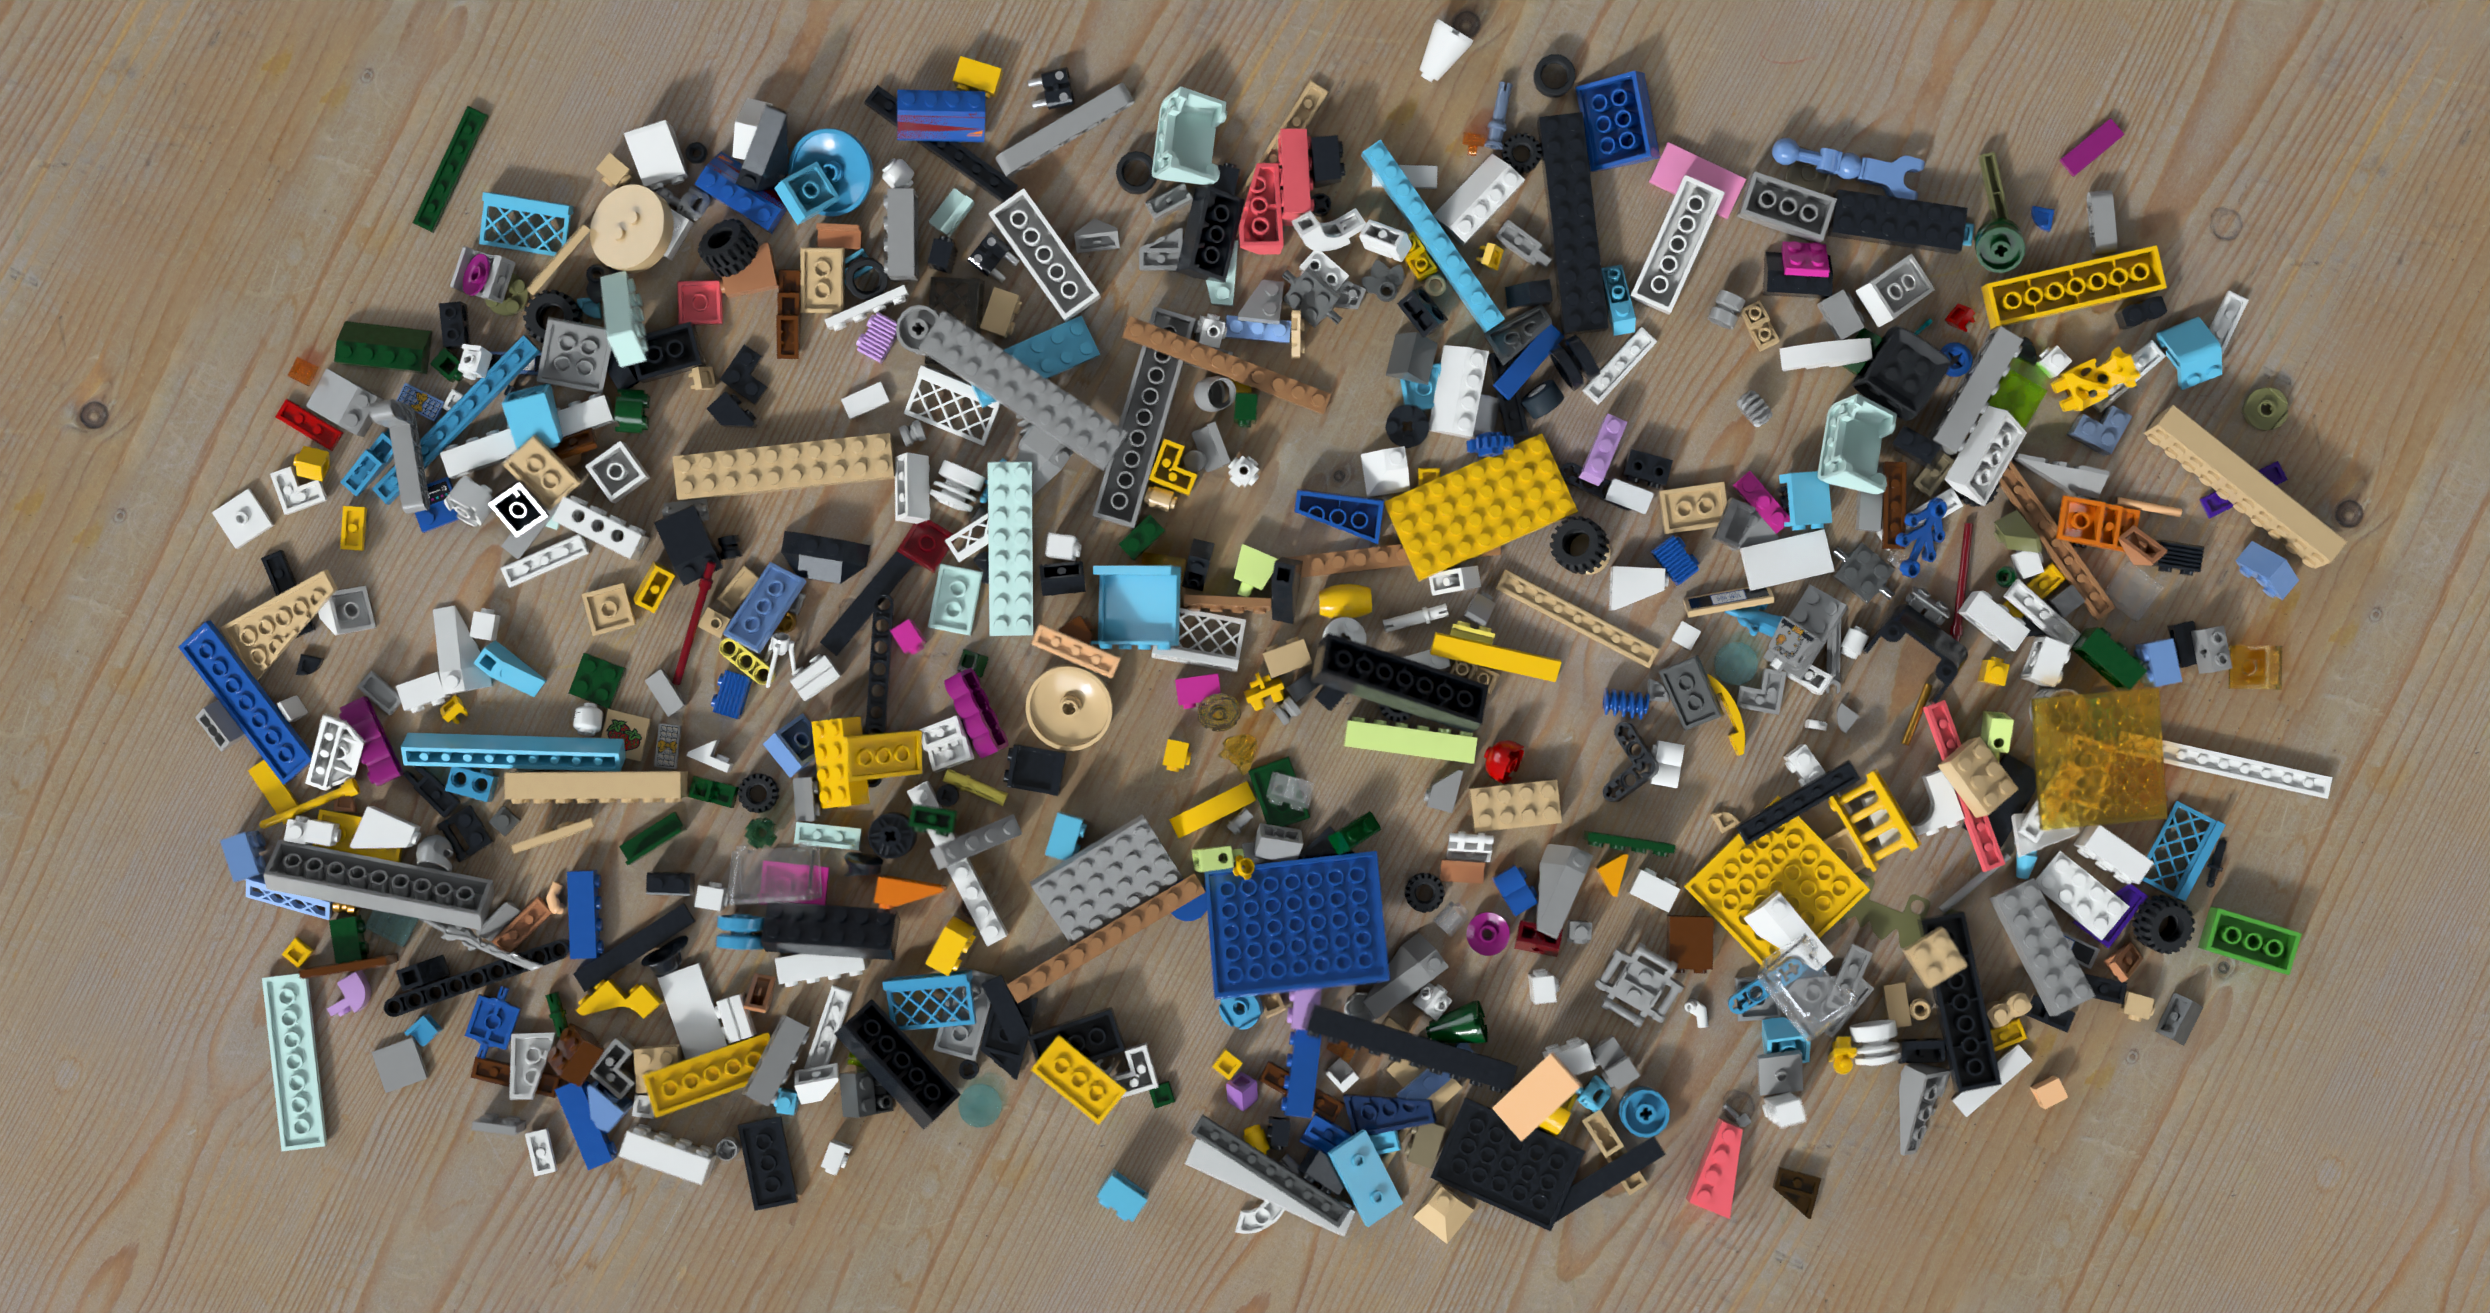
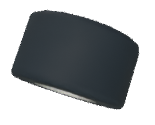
[1522,380,1565,419]

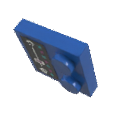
[415,477,460,533]

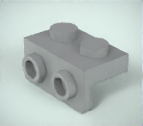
[793,776,821,821]

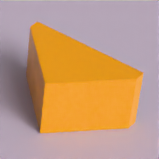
[1595,853,1629,897]

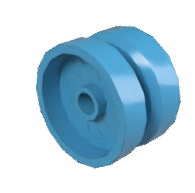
[716,914,765,950]
[1618,1086,1670,1138]

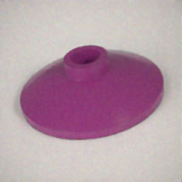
[463,254,490,296]
[1466,912,1510,956]

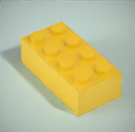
[812,716,870,808]

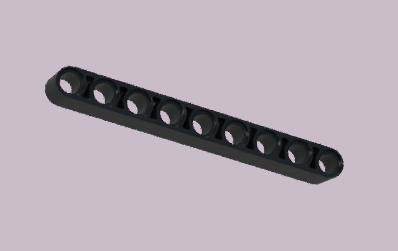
[865,594,894,788]
[384,939,570,1017]

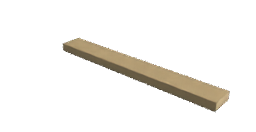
[1236,80,1329,238]
[1495,569,1659,668]

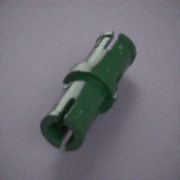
[545,991,568,1037]

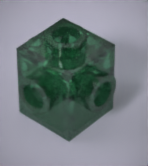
[744,817,778,849]

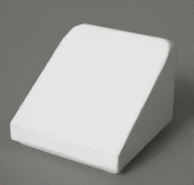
[277,696,308,722]

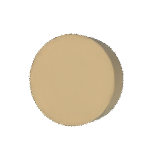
[1424,275,1446,297]

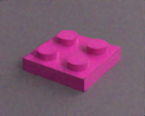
[1781,241,1830,277]

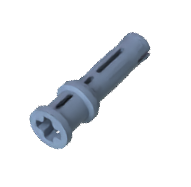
[1484,82,1513,150]

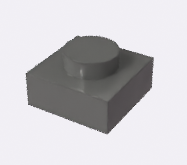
[489,806,521,837]

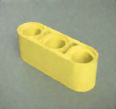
[719,638,776,685]

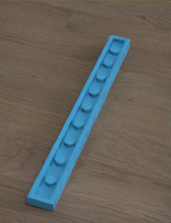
[372,335,541,505]

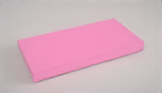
[1649,142,1746,219]

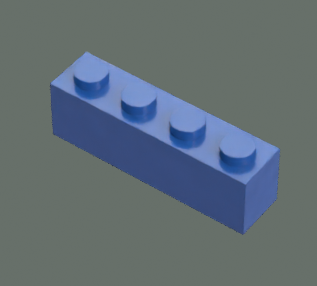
[567,870,604,959]
[1281,1029,1322,1119]
[555,1081,617,1171]

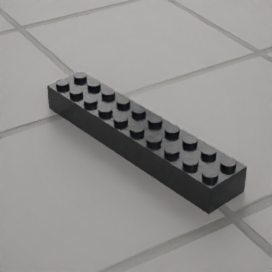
[1537,112,1608,336]

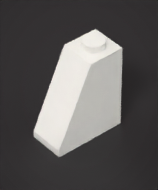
[1609,566,1669,611]
[350,806,421,848]

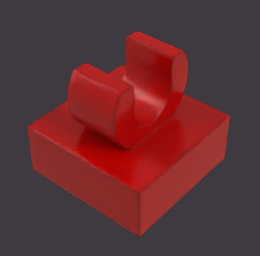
[1944,303,1975,332]

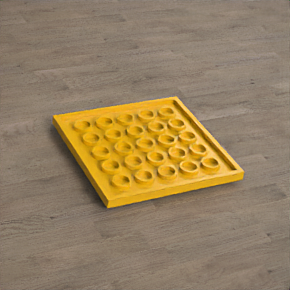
[1684,796,1870,980]

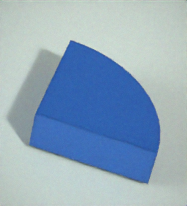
[2031,206,2054,232]

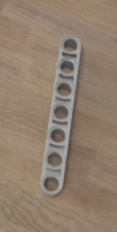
[995,83,1135,177]

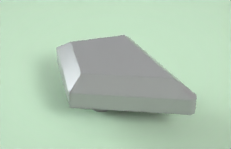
[1334,281,1366,310]

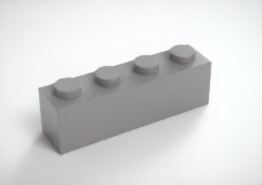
[930,814,1022,870]
[742,1015,809,1106]

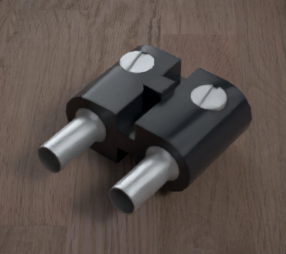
[1028,67,1075,110]
[967,231,1020,283]

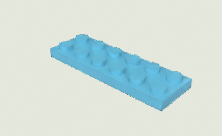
[971,315,1100,408]

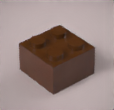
[547,1023,605,1087]

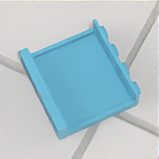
[1091,566,1181,650]

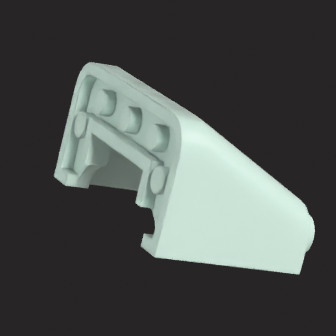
[1152,86,1227,186]
[1818,393,1897,494]

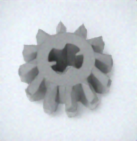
[1737,390,1772,427]

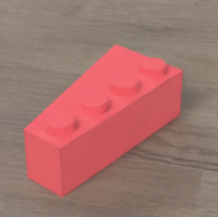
[1278,129,1314,226]
[1686,1118,1743,1219]

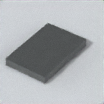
[1658,655,1724,731]

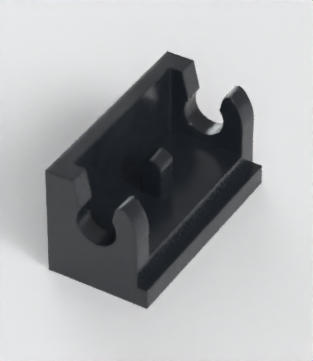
[1897,1038,1945,1064]

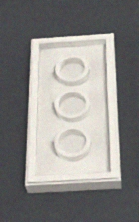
[1740,529,1834,591]
[658,963,728,1059]

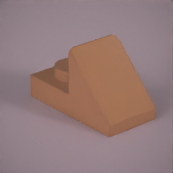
[2104,941,2144,982]

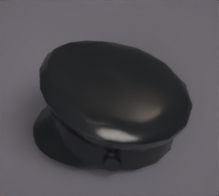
[844,852,884,877]

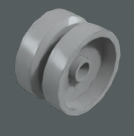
[896,305,941,356]

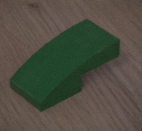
[688,776,739,808]

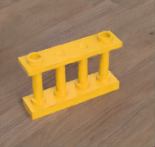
[1828,768,1922,872]

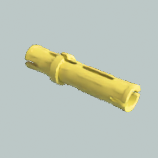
[943,768,1008,806]

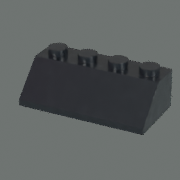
[1176,185,1245,283]

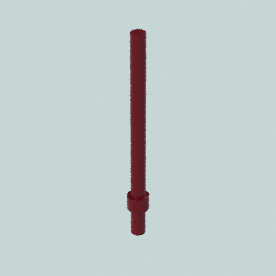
[1950,523,1973,643]
[672,561,716,685]

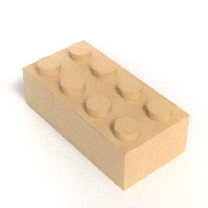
[1469,779,1562,832]

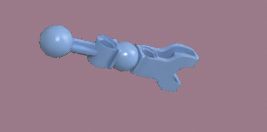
[1772,138,1925,200]

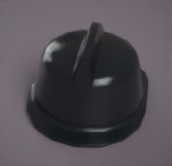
[641,936,688,978]

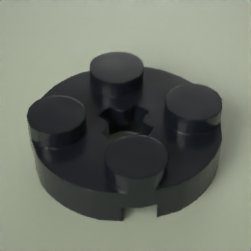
[1385,404,1429,449]

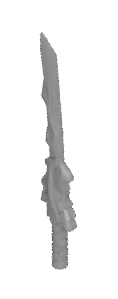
[418,918,543,971]

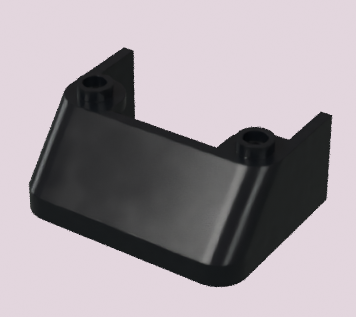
[1862,604,1968,704]

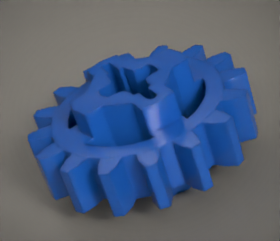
[1466,432,1514,457]

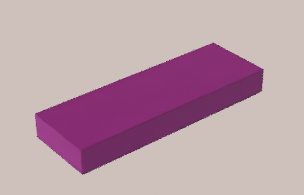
[2059,118,2125,177]

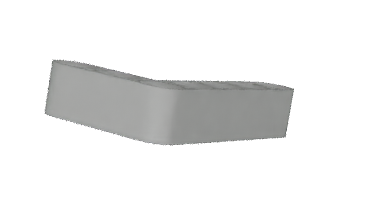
[369,399,430,514]

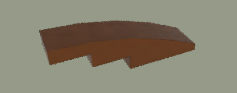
[776,269,801,359]

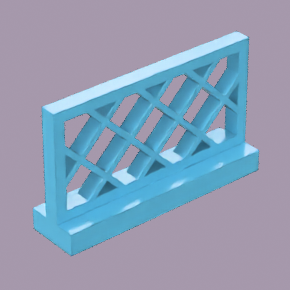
[479,192,574,256]

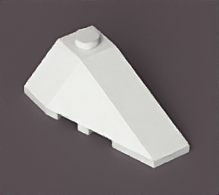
[433,605,493,695]
[1744,890,1833,971]

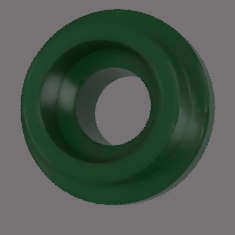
[1995,566,2017,588]

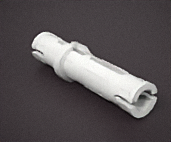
[1383,603,1449,633]

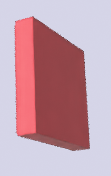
[677,280,723,325]

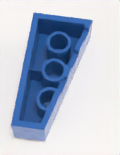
[1294,489,1384,544]

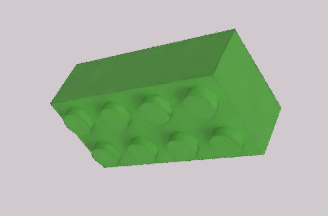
[2198,906,2302,975]

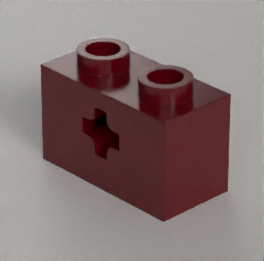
[1514,920,1563,957]

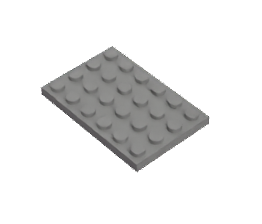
[1030,814,1184,946]

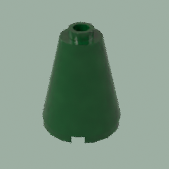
[1426,1000,1488,1044]

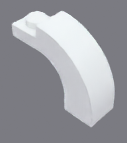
[1292,208,1366,251]

